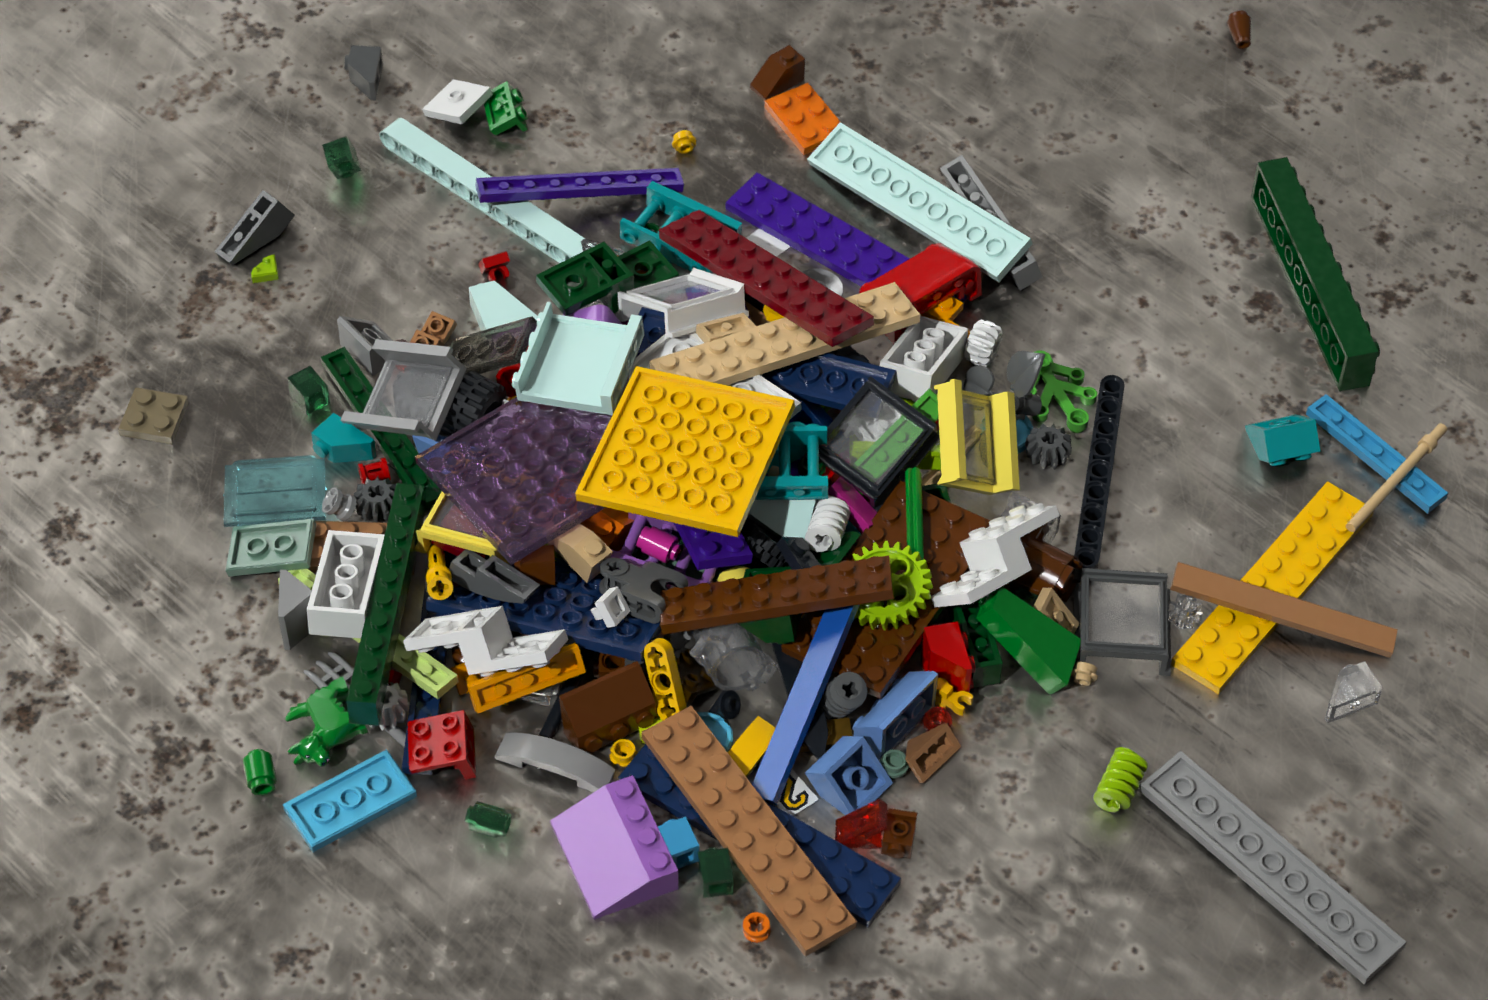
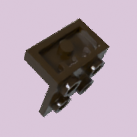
[645,648,726,712]

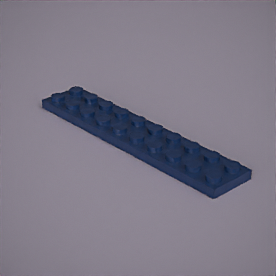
[636,307,896,419]
[618,744,901,928]

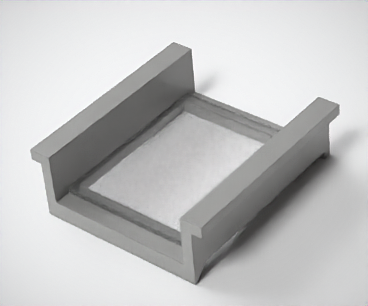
[340,339,467,441]

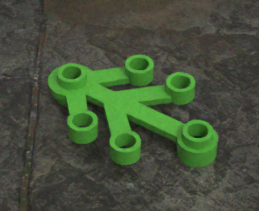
[1030,350,1097,433]

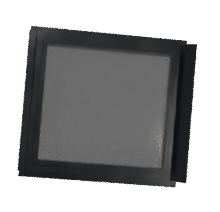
[804,376,940,512]

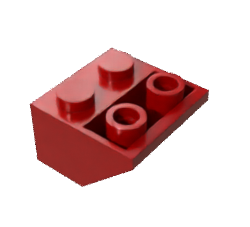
[921,621,976,692]

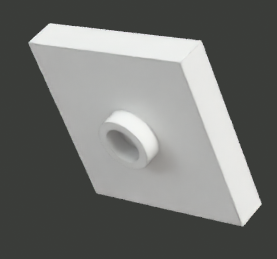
[422,79,493,124]

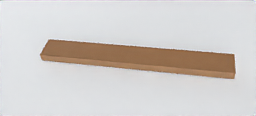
[1170,562,1398,658]

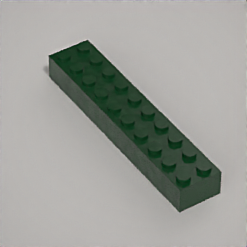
[1251,157,1380,392]

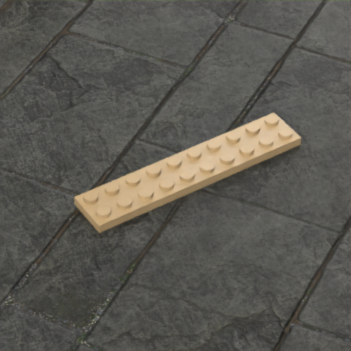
[650,282,920,385]

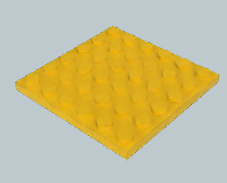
[575,366,795,537]

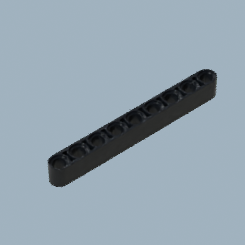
[1074,375,1125,583]

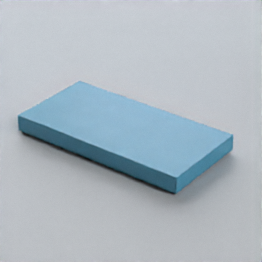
[283,749,417,852]

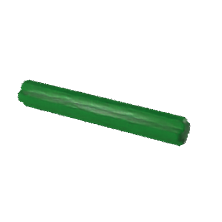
[905,467,924,560]

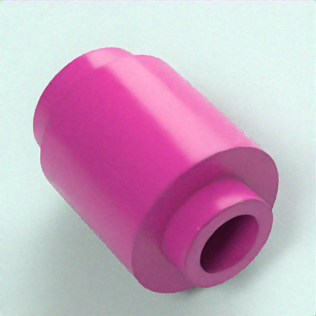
[636,526,681,563]

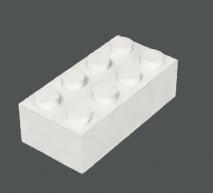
[880,316,968,402]
[307,530,384,639]

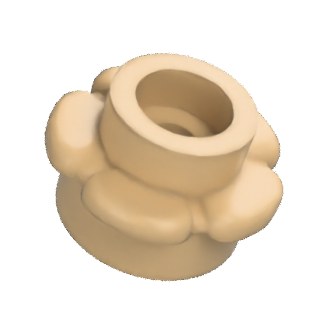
[1071,662,1098,686]

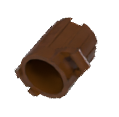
[1002,523,1083,602]

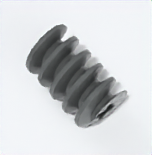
[820,672,867,720]

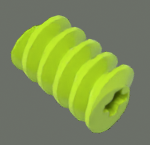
[1093,747,1148,812]

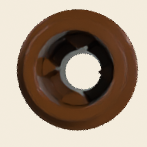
[1227,11,1251,49]

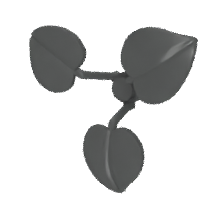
[963,351,1045,468]

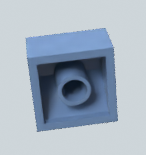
[805,736,893,820]

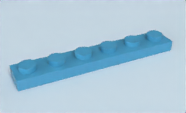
[1306,394,1448,514]

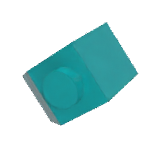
[311,413,377,463]

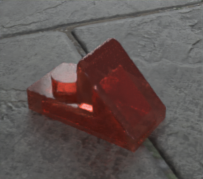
[835,799,887,849]

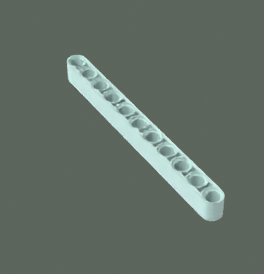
[379,118,595,263]

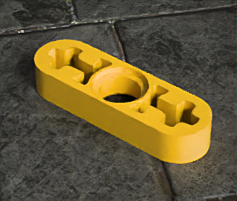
[643,638,687,720]

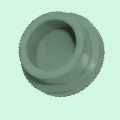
[880,749,909,778]

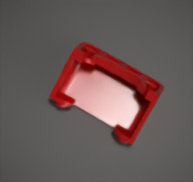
[859,243,982,345]

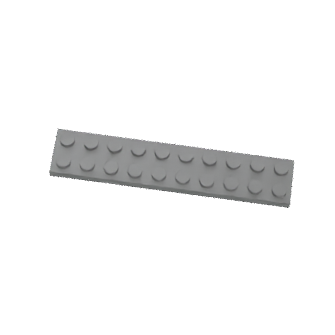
[1139,751,1406,984]

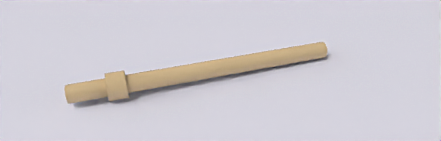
[1346,423,1447,532]

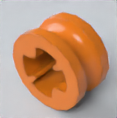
[743,912,771,943]

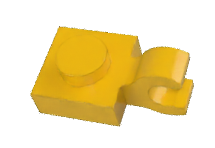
[935,677,973,716]

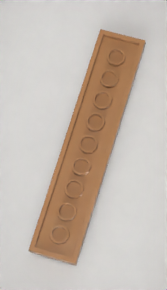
[641,706,857,957]

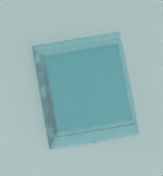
[223,455,327,527]

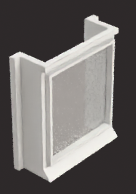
[616,268,749,338]

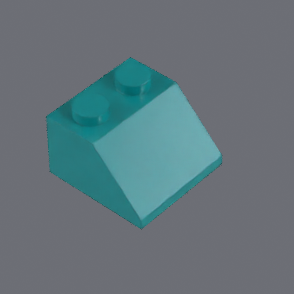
[1245,414,1321,466]

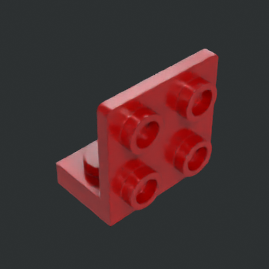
[407,710,476,780]

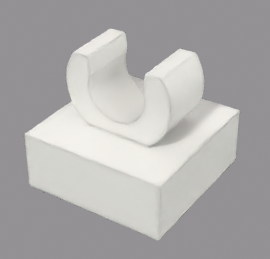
[591,587,631,628]

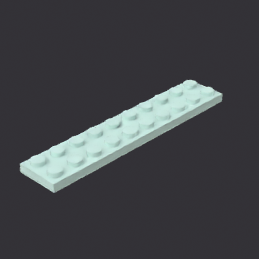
[807,123,1033,282]

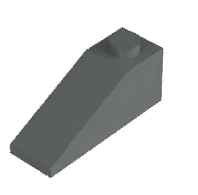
[215,190,295,265]

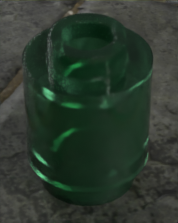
[465,801,512,838]

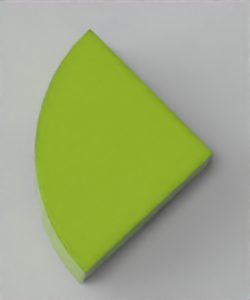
[251,254,279,283]

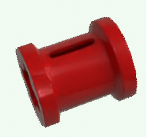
[358,457,391,484]

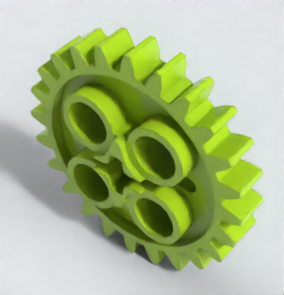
[852,541,933,631]

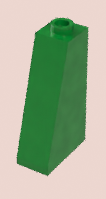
[976,587,1081,695]

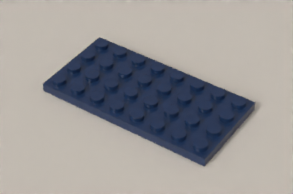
[426,555,677,662]

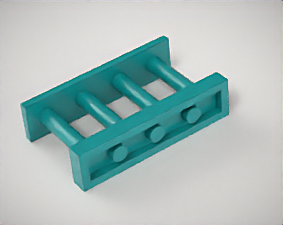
[620,181,742,274]
[755,424,828,500]

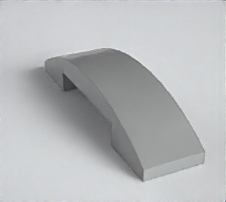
[495,733,615,792]

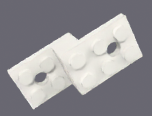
[931,503,1060,607]
[403,606,568,676]

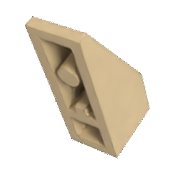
[529,506,613,583]

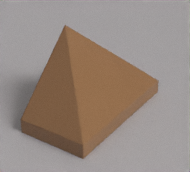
[905,723,961,783]

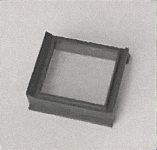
[1073,568,1171,676]

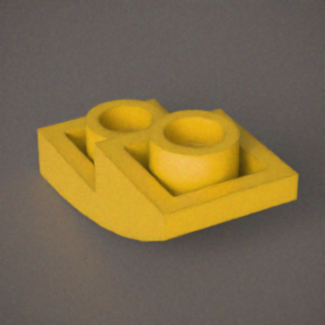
[727,716,775,778]

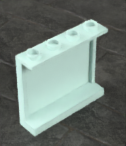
[512,302,644,415]

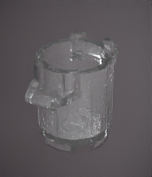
[690,623,779,691]

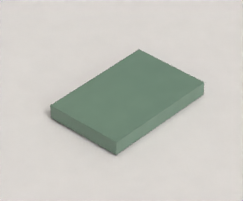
[225,518,316,577]

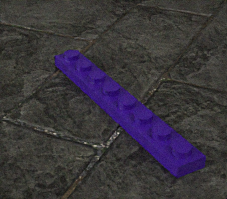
[475,168,684,203]

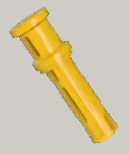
[426,545,453,600]

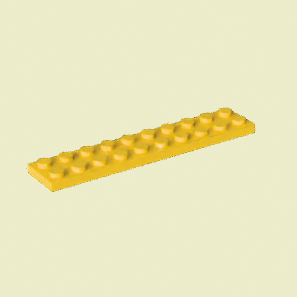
[1171,481,1374,695]

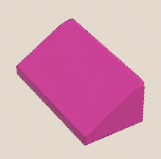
[828,477,877,534]

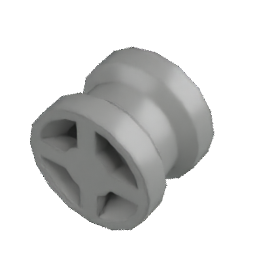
[322,487,356,522]

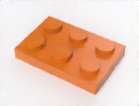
[765,83,841,155]

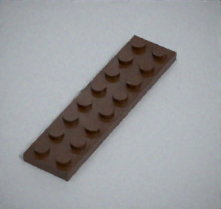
[660,555,894,634]

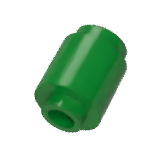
[243,749,277,795]

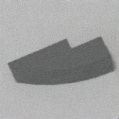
[449,549,540,603]

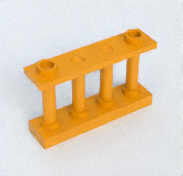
[451,643,586,714]

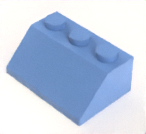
[853,671,938,761]

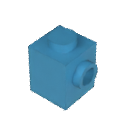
[658,817,699,869]

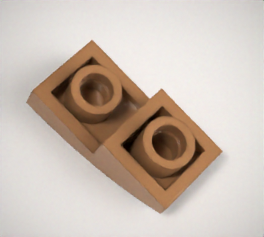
[409,311,457,346]

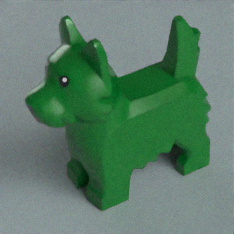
[285,676,368,767]

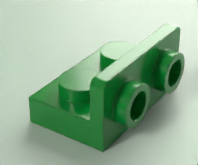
[484,81,528,136]

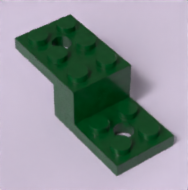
[536,240,679,316]

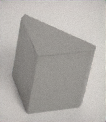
[337,316,393,376]
[278,570,312,650]

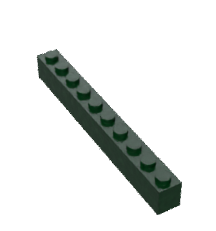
[347,483,426,726]

